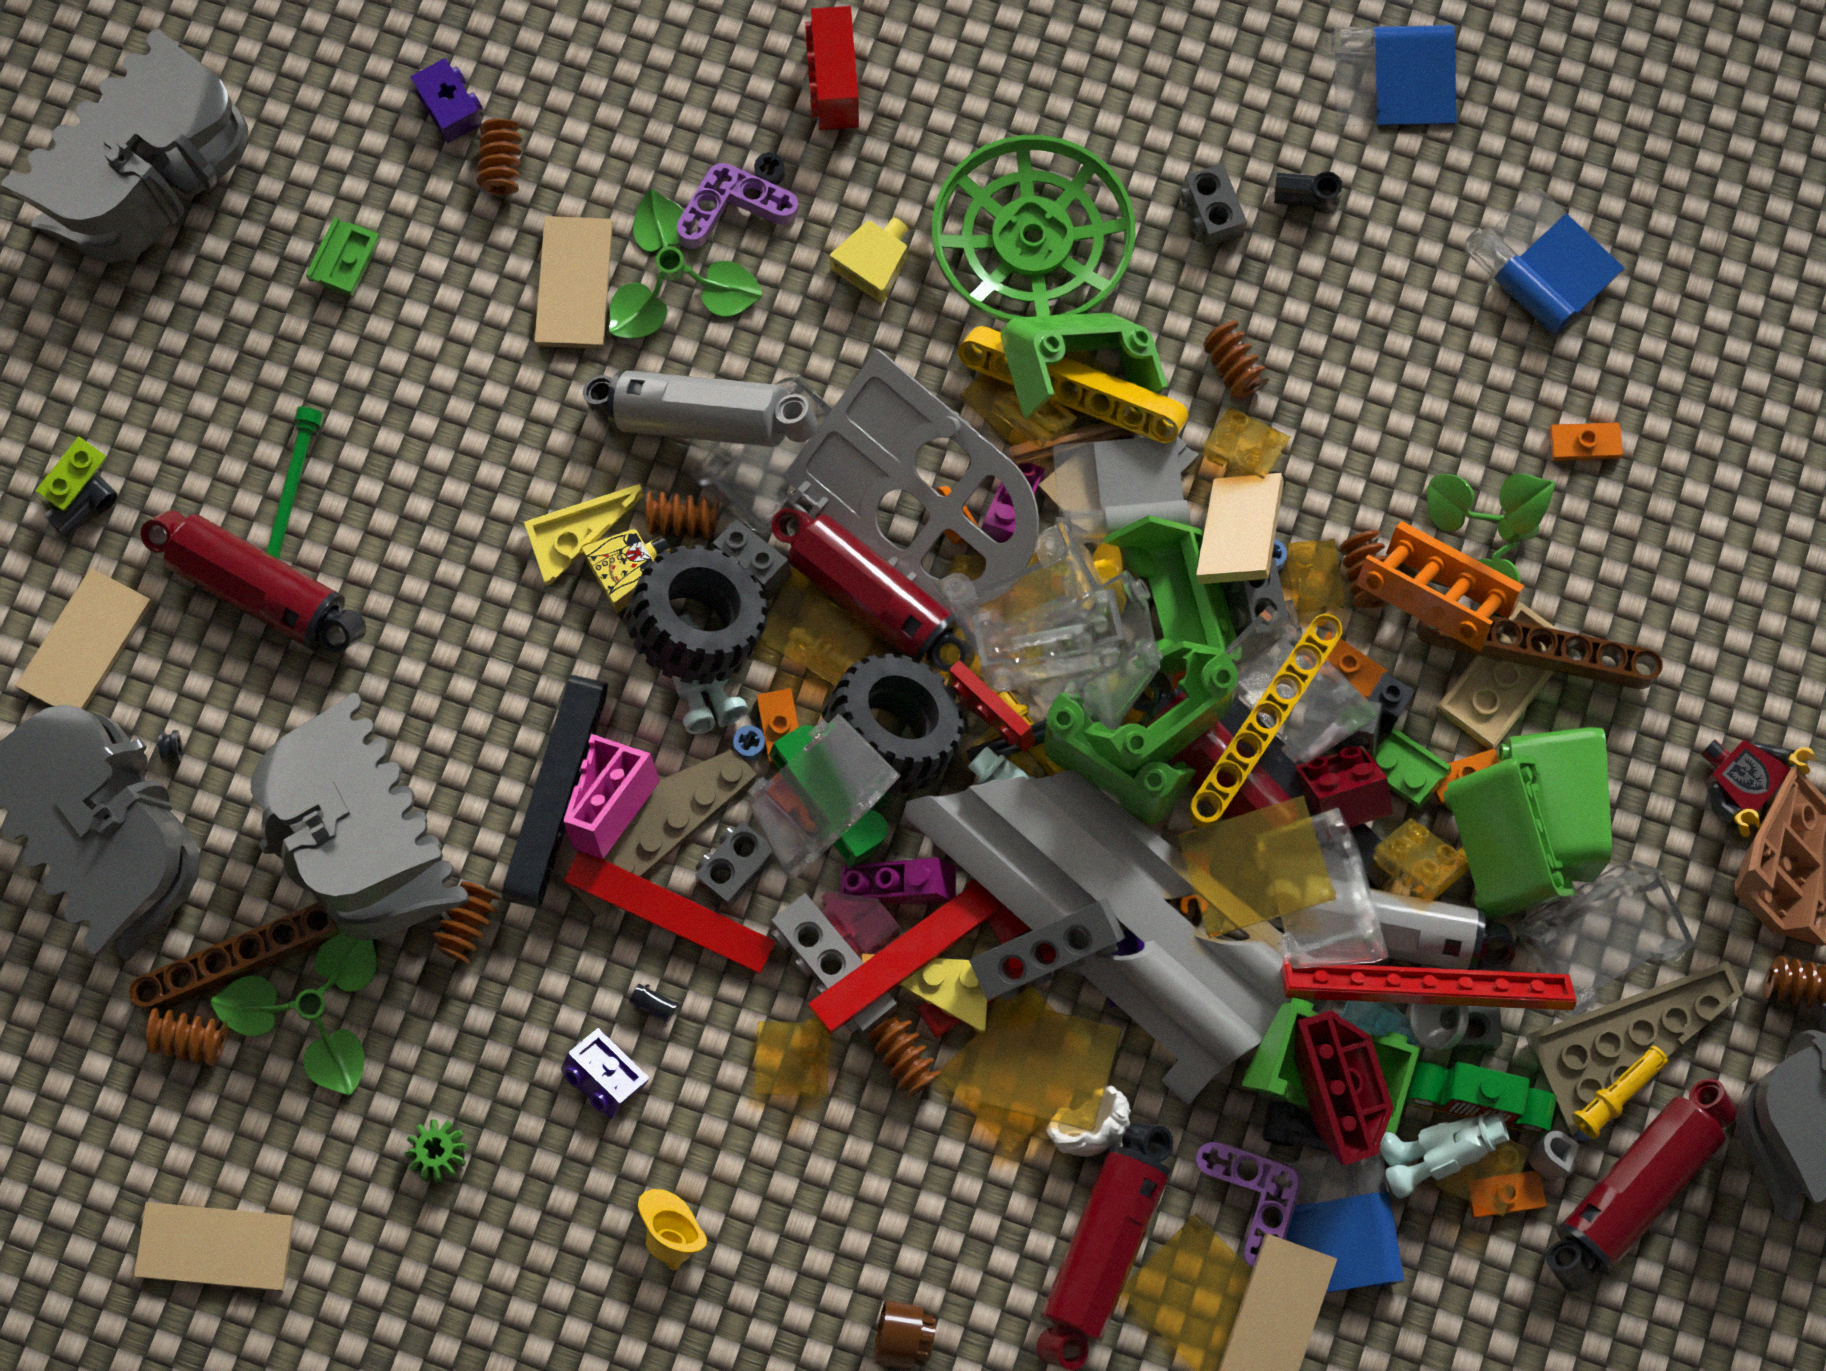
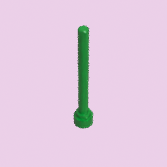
[266,406,324,559]

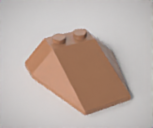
[1734,767,1826,946]

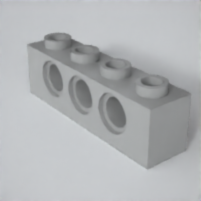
[771,893,897,1037]

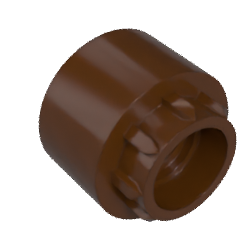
[873,1300,936,1371]

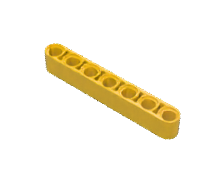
[958,326,1188,444]
[1188,614,1342,828]

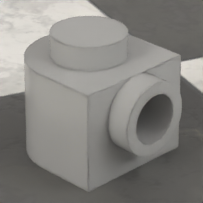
[1528,1131,1580,1183]

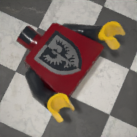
[1700,739,1817,837]

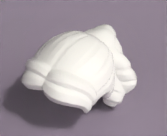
[1046,1086,1131,1156]

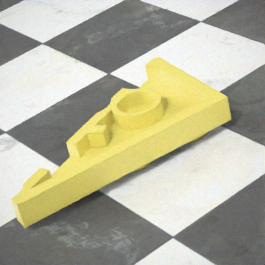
[524,484,643,586]
[862,954,987,1033]

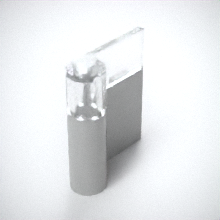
[1052,438,1191,545]

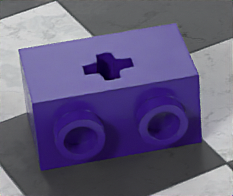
[410,58,483,144]

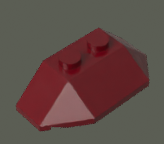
[1294,1010,1394,1166]

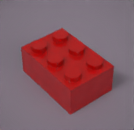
[805,6,859,130]

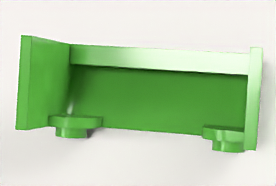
[1000,313,1168,419]
[1104,515,1239,674]

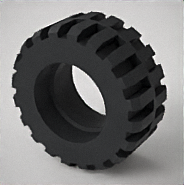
[626,545,768,685]
[821,654,965,794]

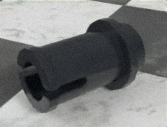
[629,983,678,1023]

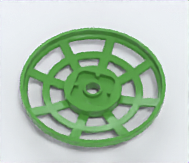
[932,135,1136,323]

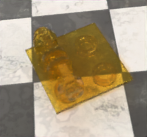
[1202,407,1291,479]
[782,596,878,686]
[1373,818,1468,901]
[754,1019,830,1097]
[1435,1118,1530,1217]

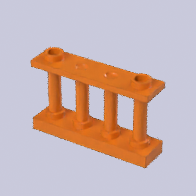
[1356,521,1524,652]

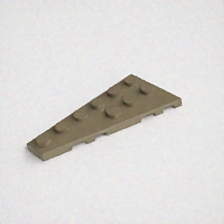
[553,749,758,918]
[1526,961,1743,1138]

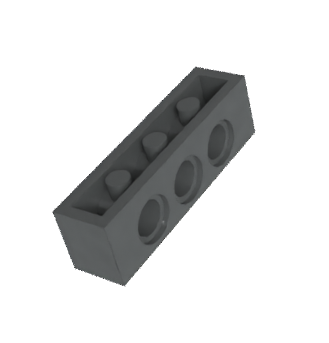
[969,897,1125,1002]

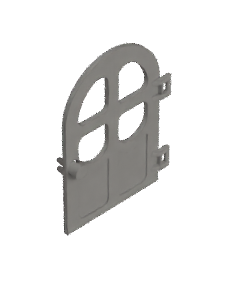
[782,349,1039,605]

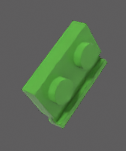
[306,217,381,297]
[1370,728,1452,809]

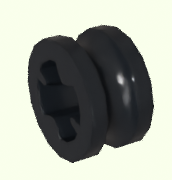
[754,152,785,185]
[158,730,183,763]

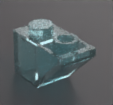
[1340,1001,1419,1047]

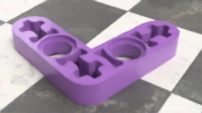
[677,163,798,249]
[1196,1142,1302,1267]

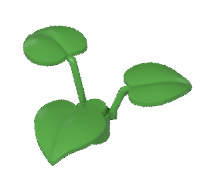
[609,189,762,339]
[1427,473,1555,618]
[211,933,377,1095]

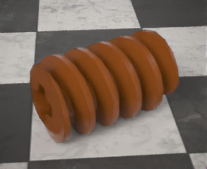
[476,118,523,195]
[1203,320,1269,399]
[645,490,720,541]
[1339,530,1390,609]
[432,881,502,964]
[1763,956,1826,1011]
[146,1007,229,1066]
[867,1016,942,1098]

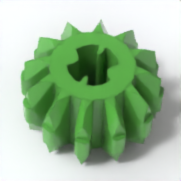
[404,1119,468,1183]

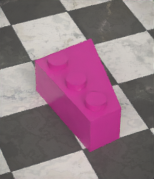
[564,734,660,859]

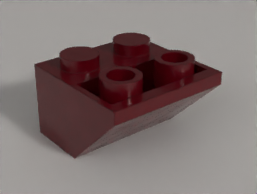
[1295,745,1393,835]

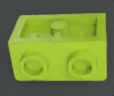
[35,436,106,511]

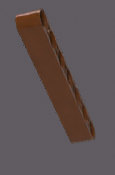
[1416,615,1663,689]
[129,902,342,1013]

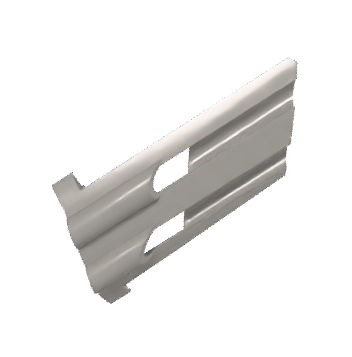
[905,770,1346,1105]

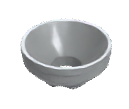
[1409,1004,1469,1051]

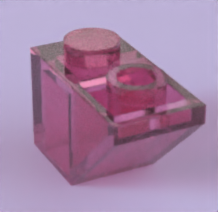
[820,892,900,955]

